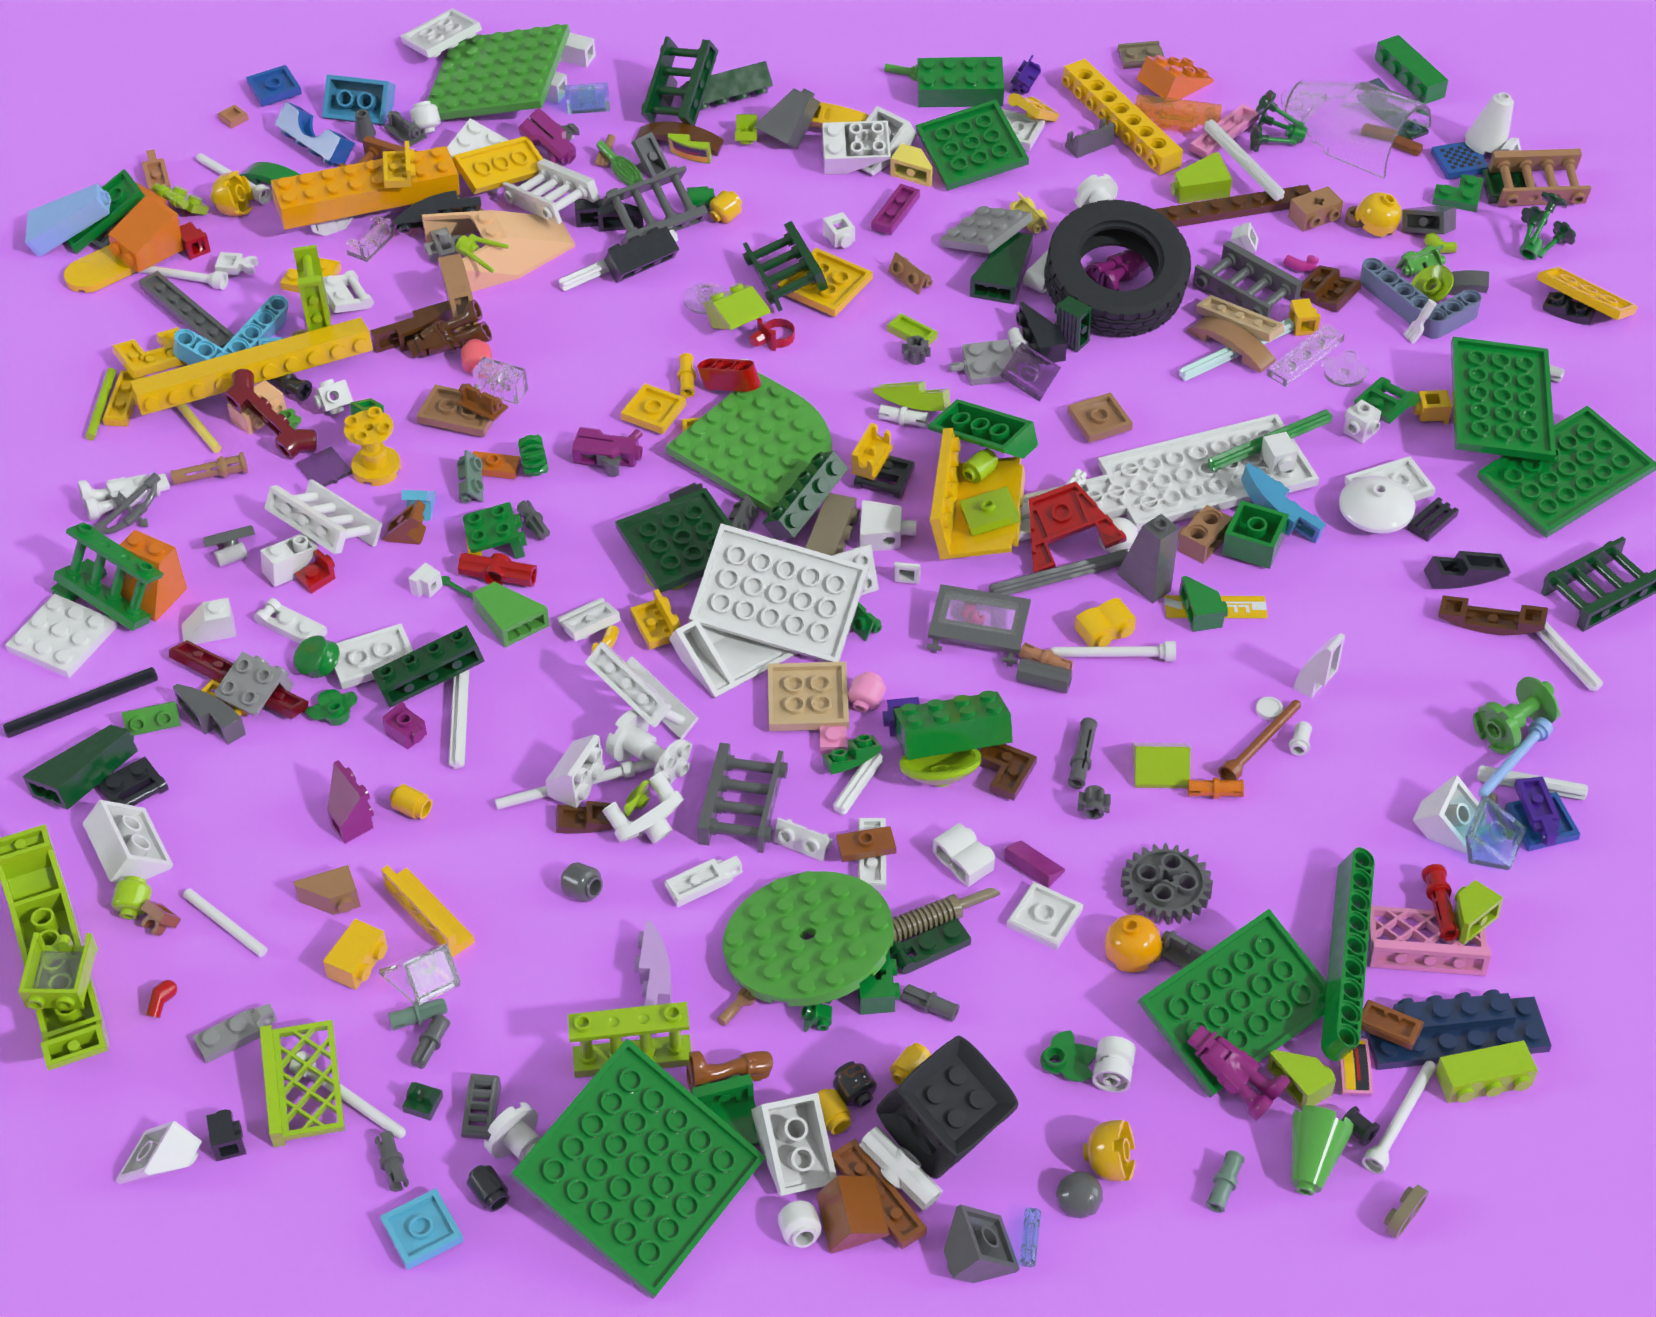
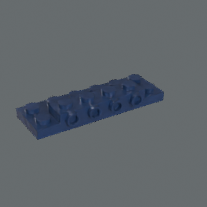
[1365,989,1552,1070]

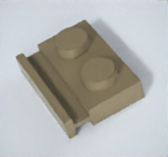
[1117,41,1165,69]

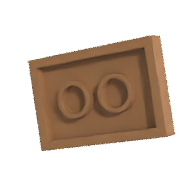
[416,384,502,437]

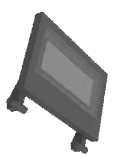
[926,584,1031,667]

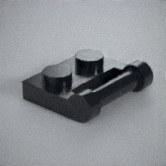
[854,455,915,499]
[98,756,169,806]

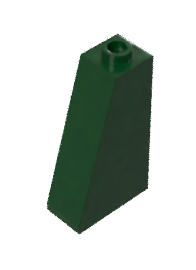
[970,232,1033,305]
[22,724,138,810]

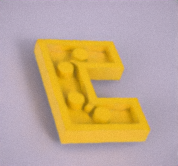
[112,327,187,379]

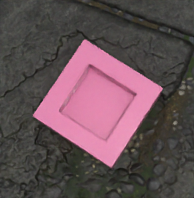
[820,726,847,754]

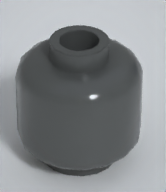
[561,862,603,902]

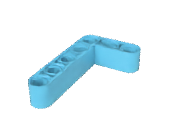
[173,295,289,365]

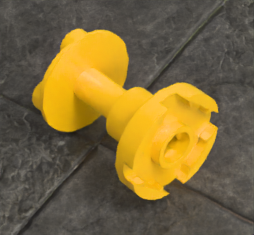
[344,407,401,486]

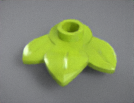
[624,780,650,818]

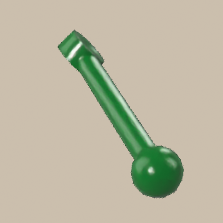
[441,576,473,602]

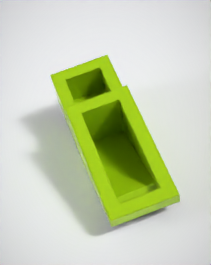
[873,381,951,411]

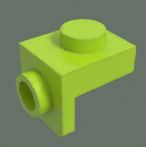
[735,114,758,144]

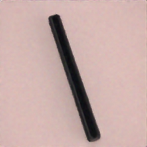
[3,667,158,738]

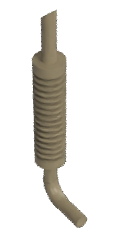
[892,888,1001,943]

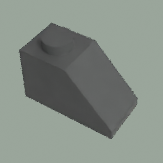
[1402,206,1456,235]

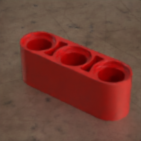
[697,358,761,392]

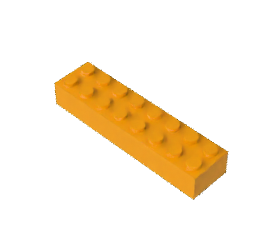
[271,146,460,230]

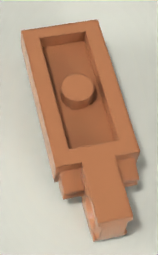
[142,149,171,193]

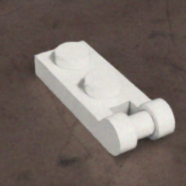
[254,598,328,644]

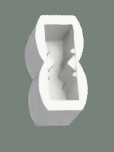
[932,823,995,887]

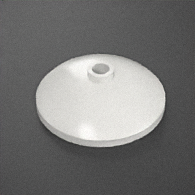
[1339,476,1415,533]

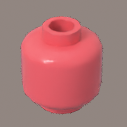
[461,339,493,376]

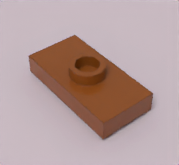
[836,826,896,862]
[1361,999,1424,1050]

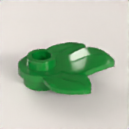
[305,689,358,726]
[1040,1030,1097,1082]

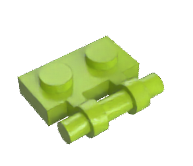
[152,183,209,215]

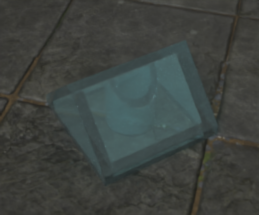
[565,82,610,114]
[1465,795,1527,870]

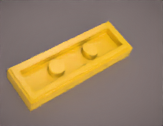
[102,370,145,427]

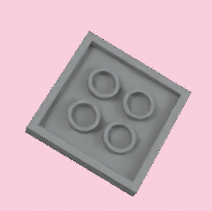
[939,206,1033,254]

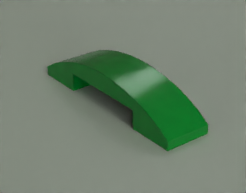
[240,162,301,185]

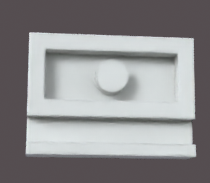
[557,597,621,642]

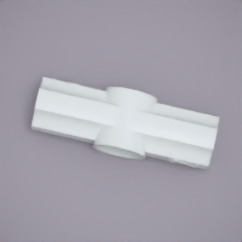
[859,1126,943,1210]

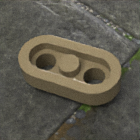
[1383,1184,1429,1239]

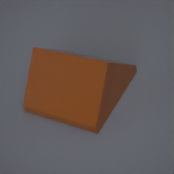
[816,1175,890,1254]

